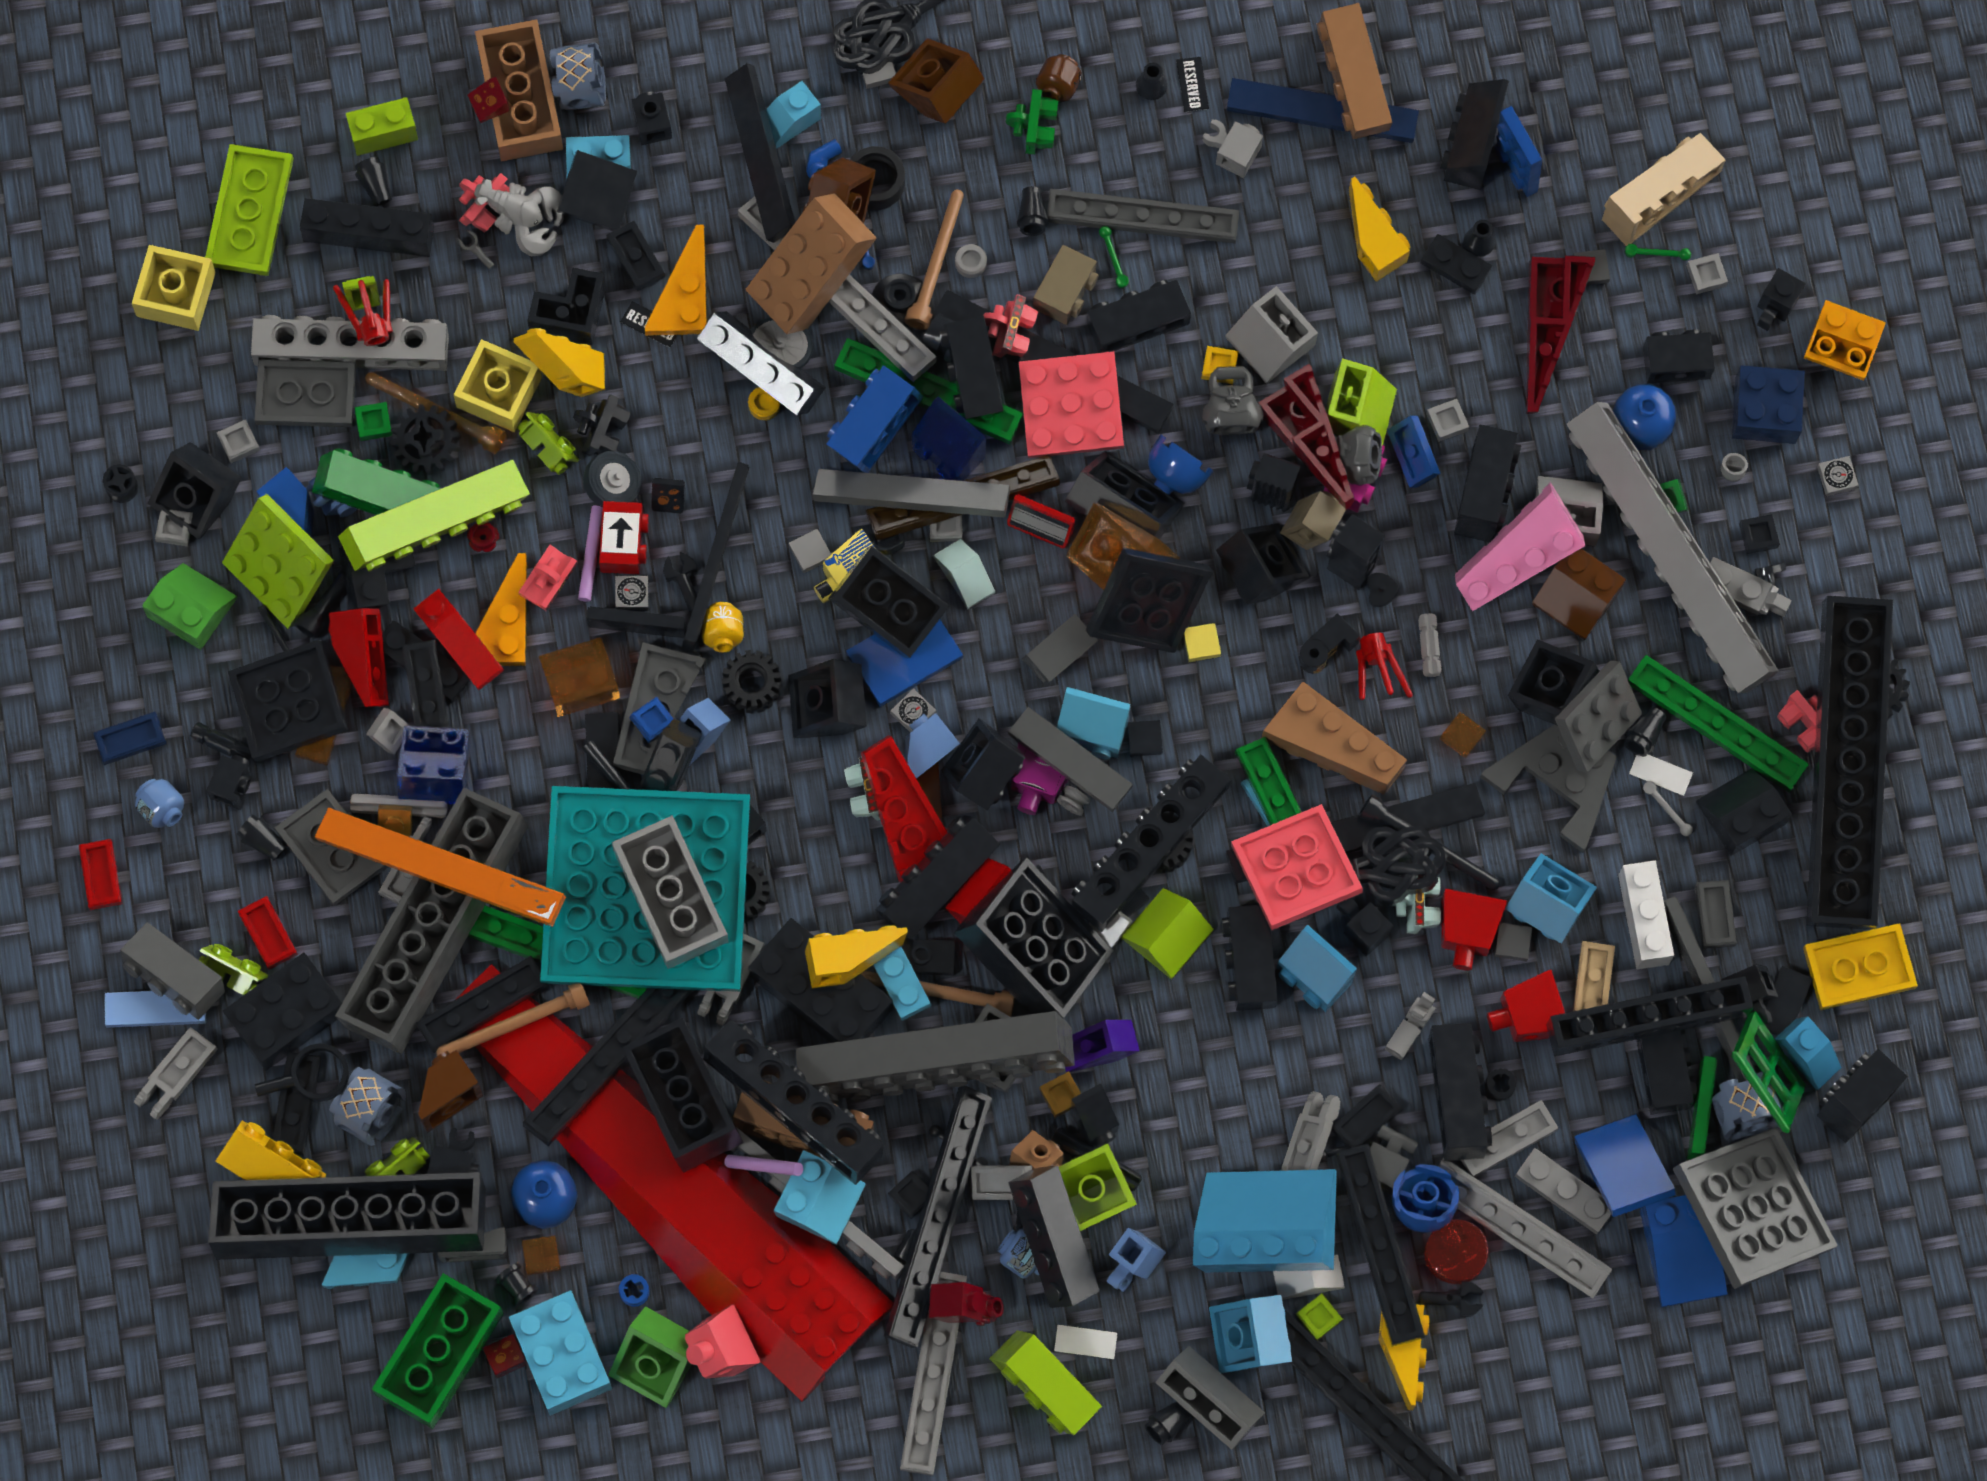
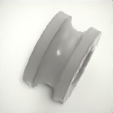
[1057,785,1090,816]

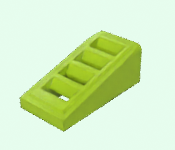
[342,276,381,311]

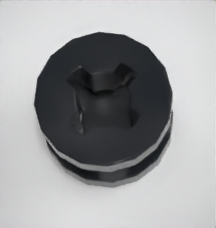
[103,464,138,503]

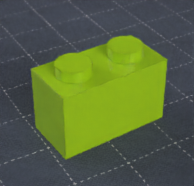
[346,97,418,156]

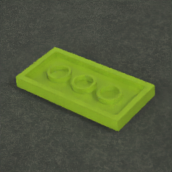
[205,144,294,276]

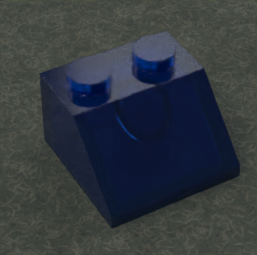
[912,397,986,481]

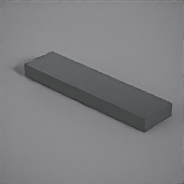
[1008,707,1133,812]

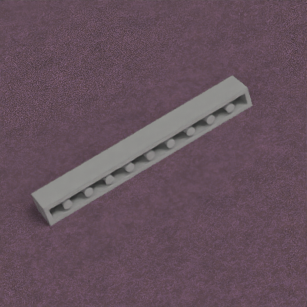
[1567,402,1779,693]

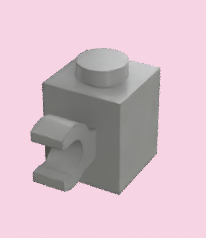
[1202,120,1263,178]

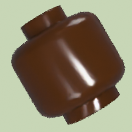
[1036,54,1082,102]

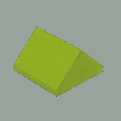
[1121,888,1214,980]

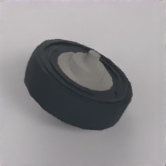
[583,451,641,507]

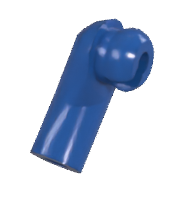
[806,139,842,178]

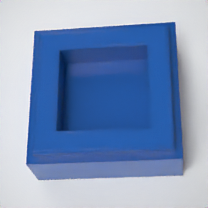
[629,697,674,743]

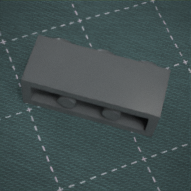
[120,922,225,1020]
[1155,1346,1265,1450]

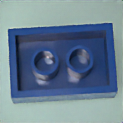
[826,365,923,473]

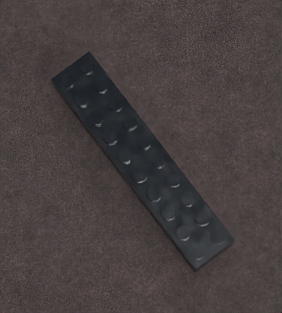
[1806,596,1893,930]

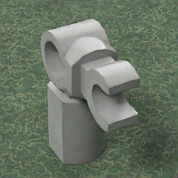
[1385,992,1436,1060]

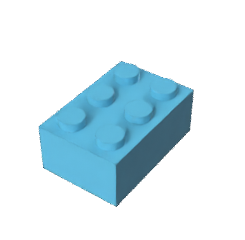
[509,1290,612,1416]

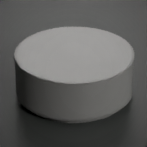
[955,244,987,278]

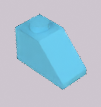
[766,81,821,149]

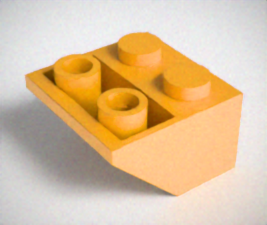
[1804,300,1886,381]

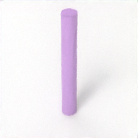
[578,506,603,602]
[725,1155,803,1176]

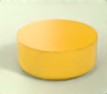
[748,387,781,420]

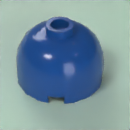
[1612,384,1676,450]
[1148,434,1214,495]
[510,1160,578,1229]
[1392,1164,1459,1233]

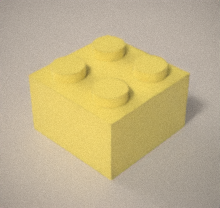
[132,245,216,331]
[454,339,542,433]

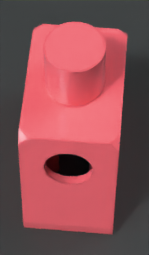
[685,1304,761,1379]

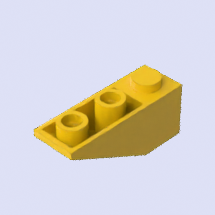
[1349,176,1410,282]
[514,328,605,397]
[805,925,908,988]
[216,1120,327,1180]
[1378,1304,1429,1411]

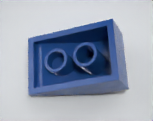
[1640,1195,1727,1307]

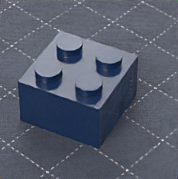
[1732,365,1805,444]

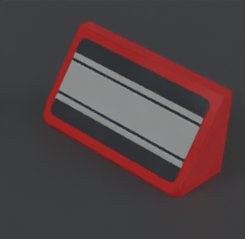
[1007,494,1075,549]

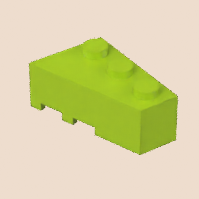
[989,1330,1102,1435]

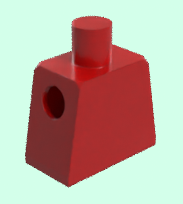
[1441,888,1507,971]
[1487,970,1565,1042]

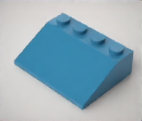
[1193,1169,1337,1273]

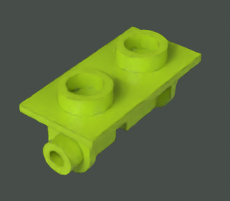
[517,412,579,475]
[199,944,268,995]
[365,1137,430,1176]

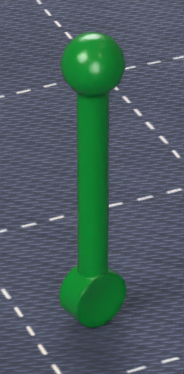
[1099,226,1129,288]
[1624,244,1692,261]

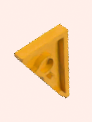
[645,224,707,336]
[475,553,527,666]

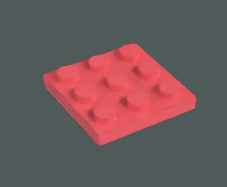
[1019,352,1124,458]
[1231,804,1363,930]

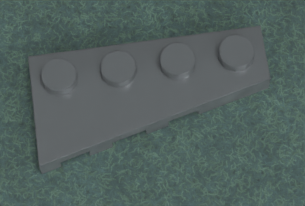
[613,643,706,775]

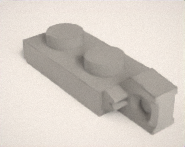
[1710,557,1792,617]

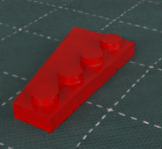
[861,736,948,882]

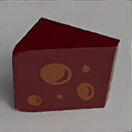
[467,76,509,123]
[483,1334,527,1379]

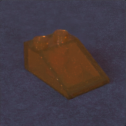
[1066,503,1180,590]

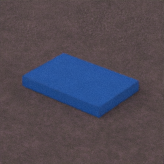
[846,619,963,707]
[1574,1114,1676,1217]

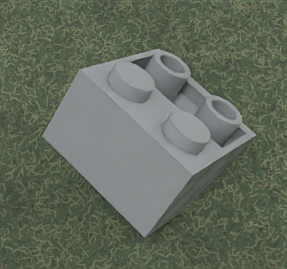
[1225,286,1318,384]
[1536,476,1603,546]

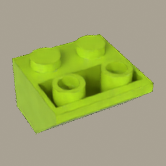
[1325,358,1397,445]

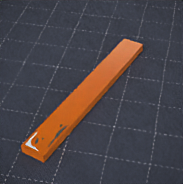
[315,807,566,927]

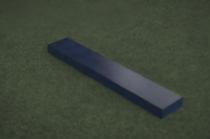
[1226,78,1419,143]

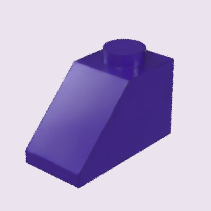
[1065,1020,1140,1072]

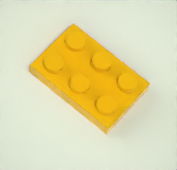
[1803,923,1918,1010]

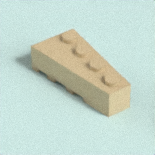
[1602,133,1726,246]

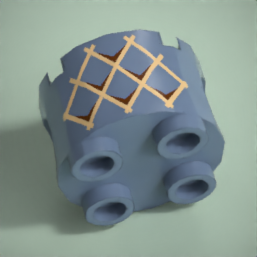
[550,42,606,110]
[329,1067,406,1146]
[1712,1072,1783,1141]

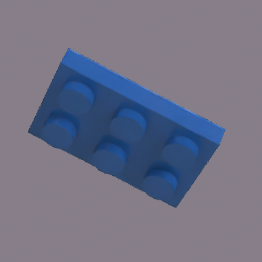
[1494,106,1542,197]

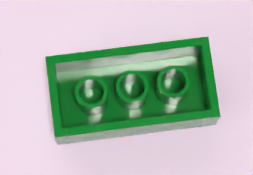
[372,1273,504,1429]

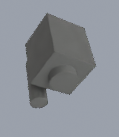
[1370,1125,1418,1195]

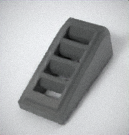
[438,1227,508,1263]

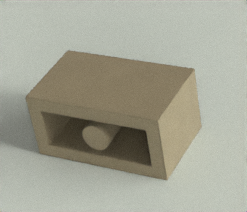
[1033,245,1099,325]
[1280,491,1346,550]

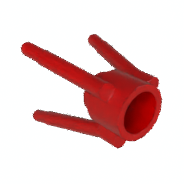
[333,279,393,346]
[1356,633,1413,700]

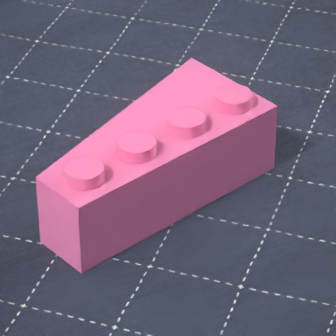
[1455,482,1585,611]

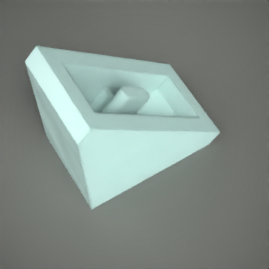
[933,539,995,609]

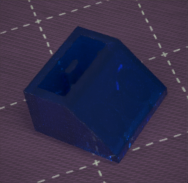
[397,726,470,804]

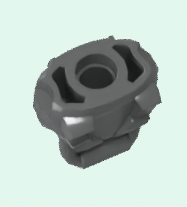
[1202,366,1264,435]
[1334,425,1382,486]

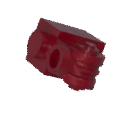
[929,1282,1004,1326]

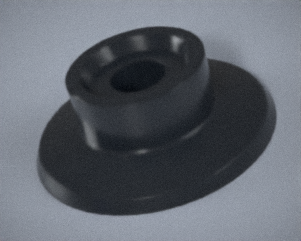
[872,273,922,327]

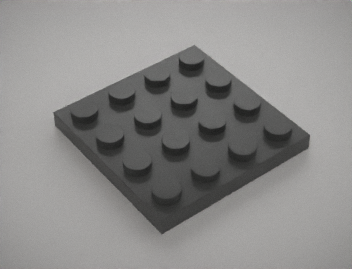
[1673,1127,1838,1289]

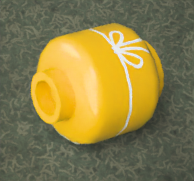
[701,602,744,653]

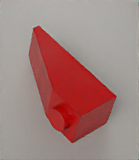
[413,588,504,690]
[329,608,389,707]

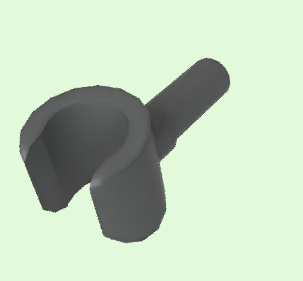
[456,230,494,269]

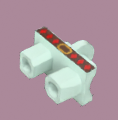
[844,757,880,820]
[1391,877,1441,934]

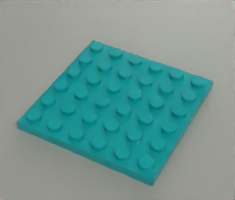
[540,786,750,992]

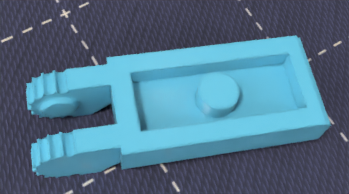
[873,925,931,1021]

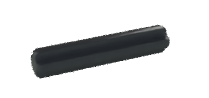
[1051,1128,1142,1191]

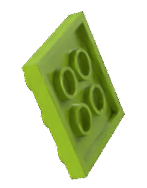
[222,494,334,629]

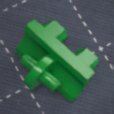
[1005,89,1058,155]

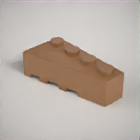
[1317,3,1393,139]
[1262,682,1407,795]

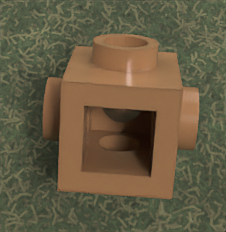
[1009,1130,1064,1169]

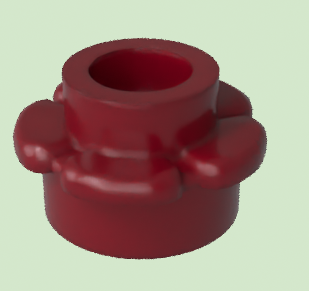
[467,522,499,552]

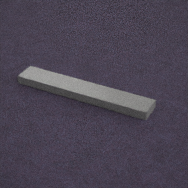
[1438,1158,1612,1298]
[900,1272,967,1476]

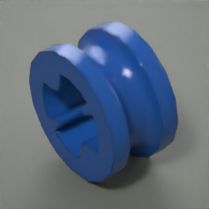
[619,1274,649,1307]

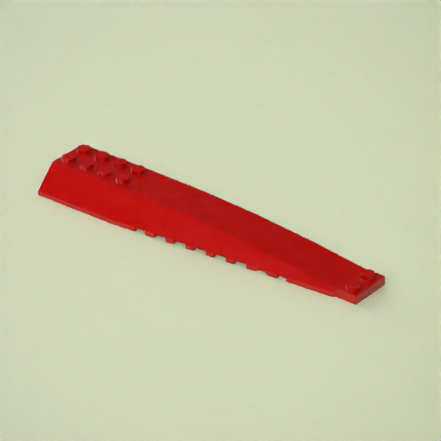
[455,964,894,1402]

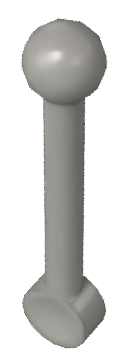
[1643,781,1693,836]

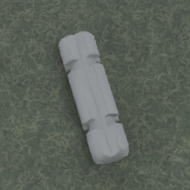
[1418,613,1441,677]

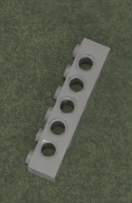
[251,315,449,371]

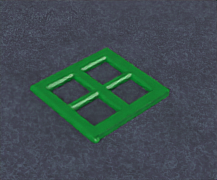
[1731,1011,1806,1133]

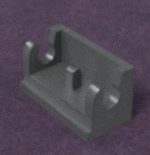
[1022,614,1098,683]

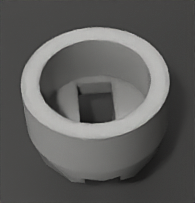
[1721,453,1748,482]

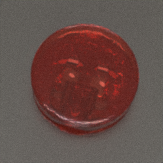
[1425,1220,1489,1285]

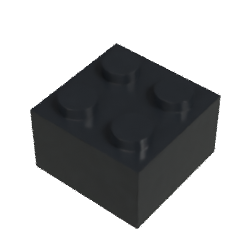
[1508,639,1600,726]

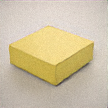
[1183,623,1221,662]

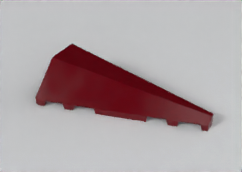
[1526,256,1595,414]
[1258,364,1355,510]

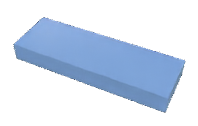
[105,991,206,1028]

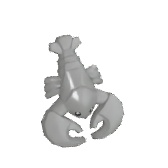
[474,179,565,256]

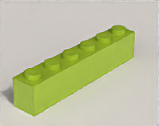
[338,460,530,572]

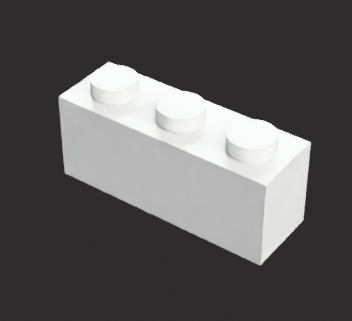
[1618,860,1674,970]

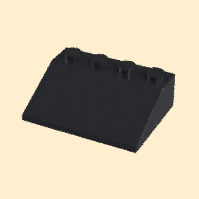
[954,857,1113,1018]

